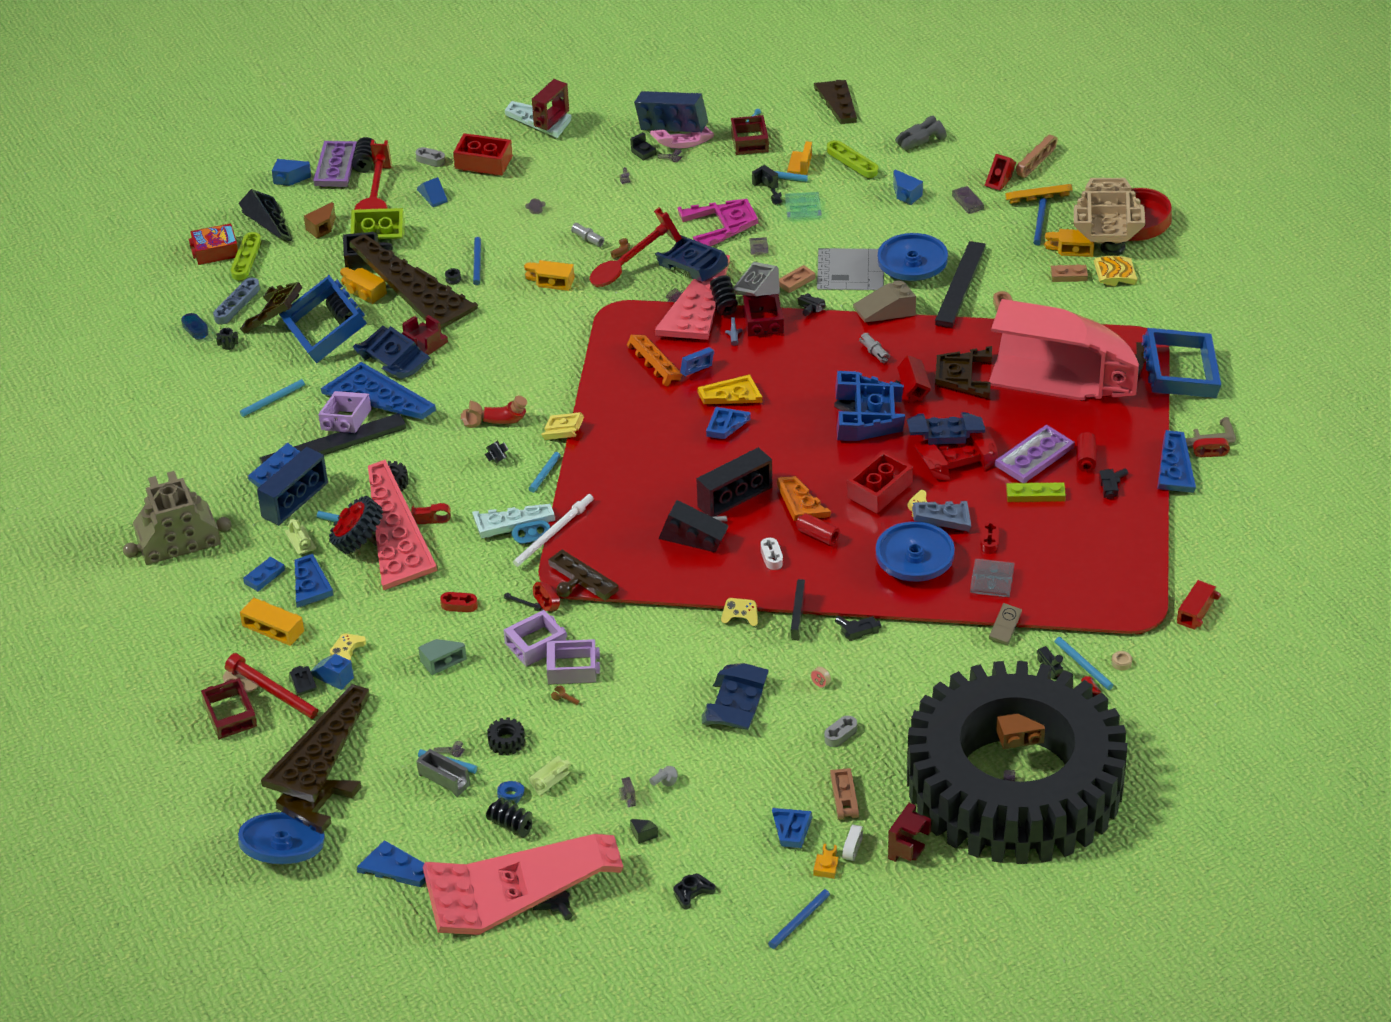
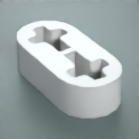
[761,538,783,570]
[842,824,864,861]

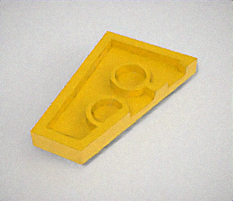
[698,375,762,404]

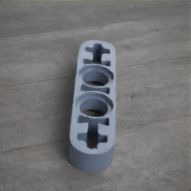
[213,278,260,324]

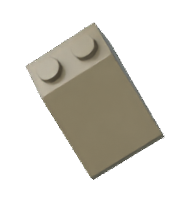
[853,281,916,322]

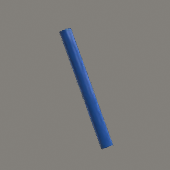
[1033,198,1047,246]
[473,237,481,285]
[768,889,830,949]

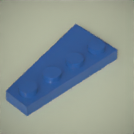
[1157,430,1196,493]

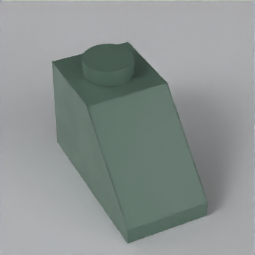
[418,639,467,675]

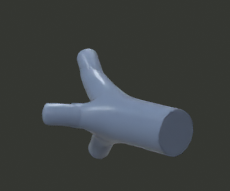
[725,318,742,346]

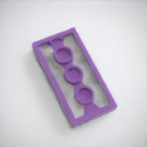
[313,141,357,187]
[995,425,1075,483]

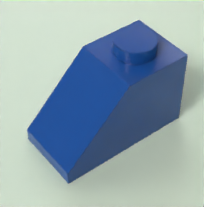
[272,159,311,186]
[893,169,923,205]
[311,654,354,690]

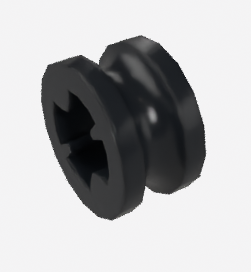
[445,268,461,285]

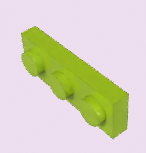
[1006,483,1066,502]

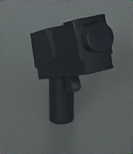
[798,293,826,316]
[1099,468,1128,499]
[835,616,881,641]
[1036,646,1063,679]
[533,890,572,920]

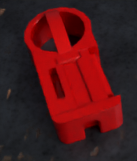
[411,503,451,525]

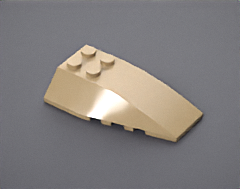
[1074,178,1145,243]

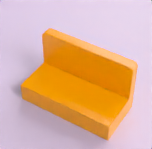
[787,141,812,175]

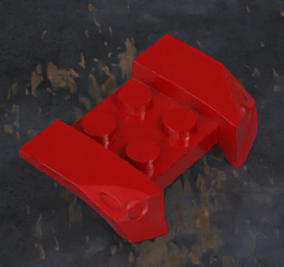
[913,428,998,481]

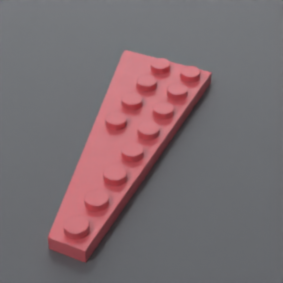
[368,459,438,590]

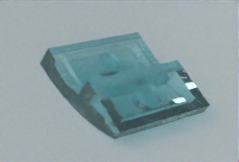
[785,192,822,219]
[970,559,1015,597]

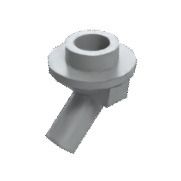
[649,766,678,787]

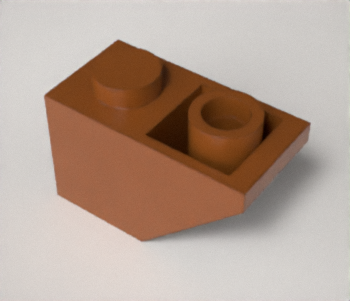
[304,202,336,239]
[997,714,1045,749]

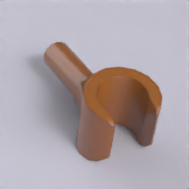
[551,686,580,705]

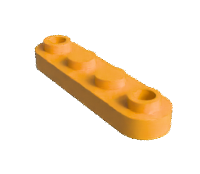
[1005,184,1073,203]

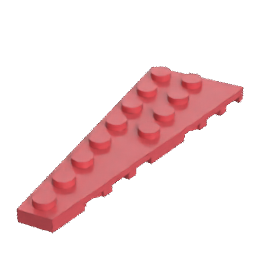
[655,255,730,340]

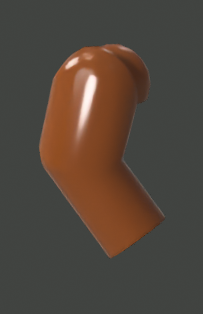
[610,238,630,259]

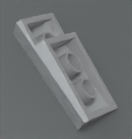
[733,262,780,296]

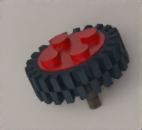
[329,496,383,554]

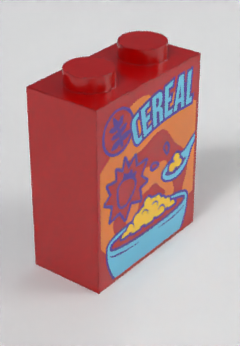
[188,223,238,265]

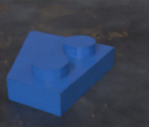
[706,407,751,439]

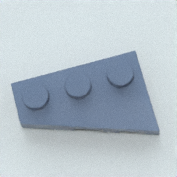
[912,501,971,532]

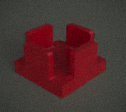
[402,315,448,355]
[888,802,931,862]

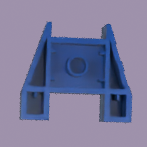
[835,371,905,441]

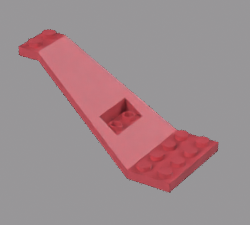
[423,834,623,935]

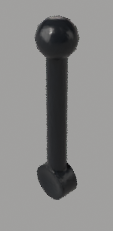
[504,593,541,611]

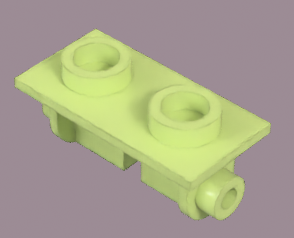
[285,519,316,555]
[528,755,571,796]

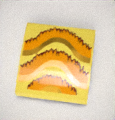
[1094,256,1137,287]

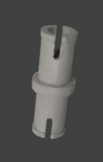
[571,223,604,247]
[859,333,890,363]

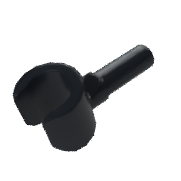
[771,188,782,205]

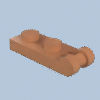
[830,768,859,820]

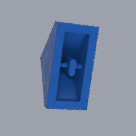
[417,177,448,207]

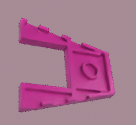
[677,198,758,246]

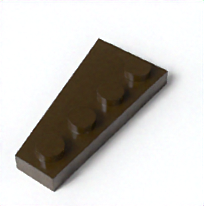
[814,80,857,124]

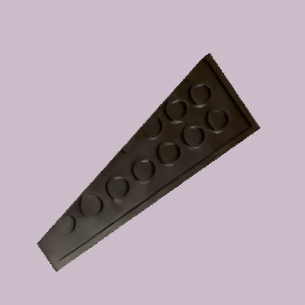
[350,234,478,329]
[261,684,370,802]

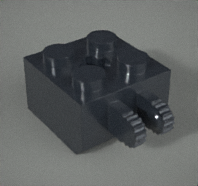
[343,232,393,271]

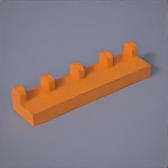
[627,335,683,386]

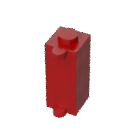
[897,355,932,403]
[1177,580,1221,630]

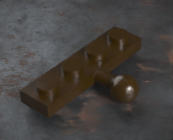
[548,549,619,601]

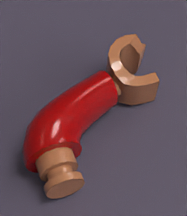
[461,396,527,428]

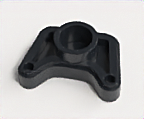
[673,873,716,910]

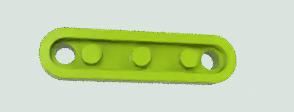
[827,140,878,178]
[231,232,261,281]

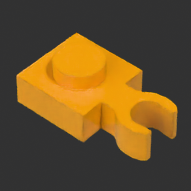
[813,843,838,879]

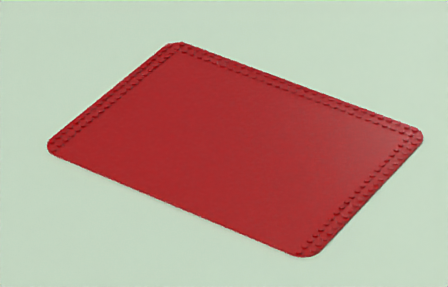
[538,300,1170,635]

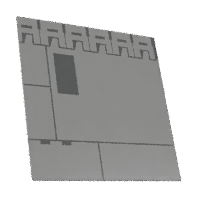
[817,248,883,290]

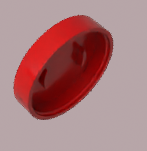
[1128,188,1172,241]

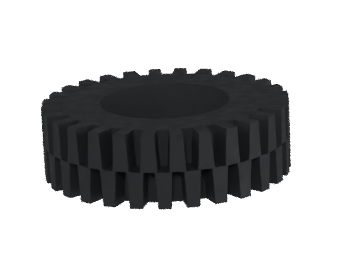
[907,661,1128,864]

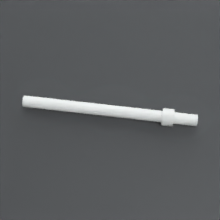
[513,494,594,567]

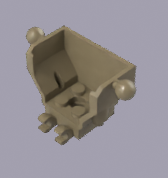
[123,471,232,565]

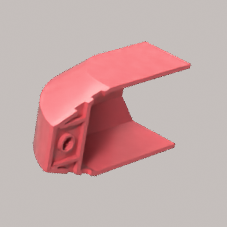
[989,299,1139,400]

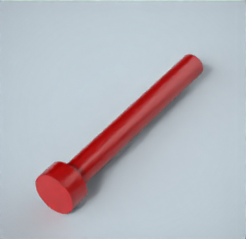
[225,653,319,719]

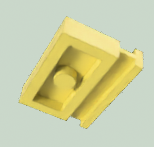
[541,412,584,440]

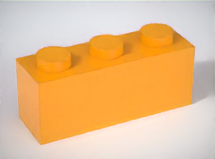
[240,598,304,646]

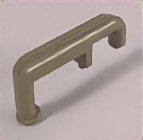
[1185,417,1236,448]

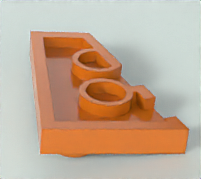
[776,476,831,521]

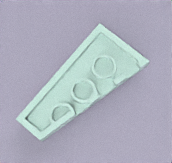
[505,101,571,138]
[472,504,555,538]

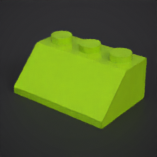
[350,208,405,239]

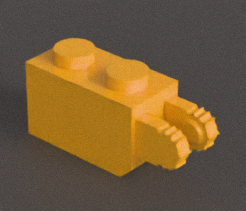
[1044,229,1094,257]
[524,260,575,291]
[340,268,387,304]

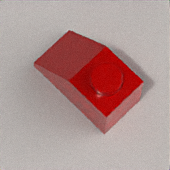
[984,154,1017,191]

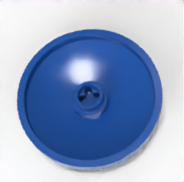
[877,233,948,281]
[876,522,955,581]
[238,812,325,864]

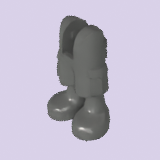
[895,116,947,151]

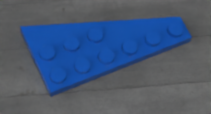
[321,362,436,419]

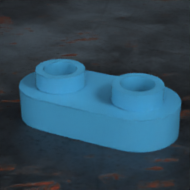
[512,520,550,543]

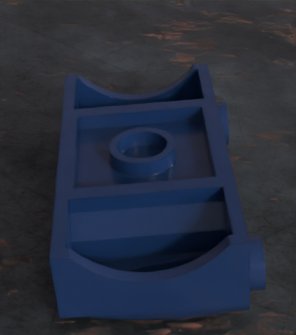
[655,235,728,282]

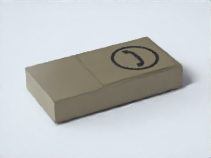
[989,603,1022,646]

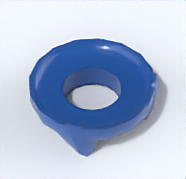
[497,781,525,804]

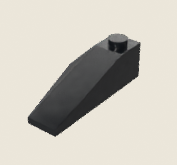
[238,189,292,242]

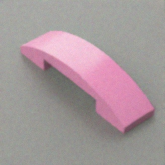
[650,126,714,148]

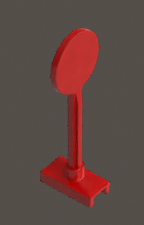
[354,140,392,210]
[589,207,682,287]

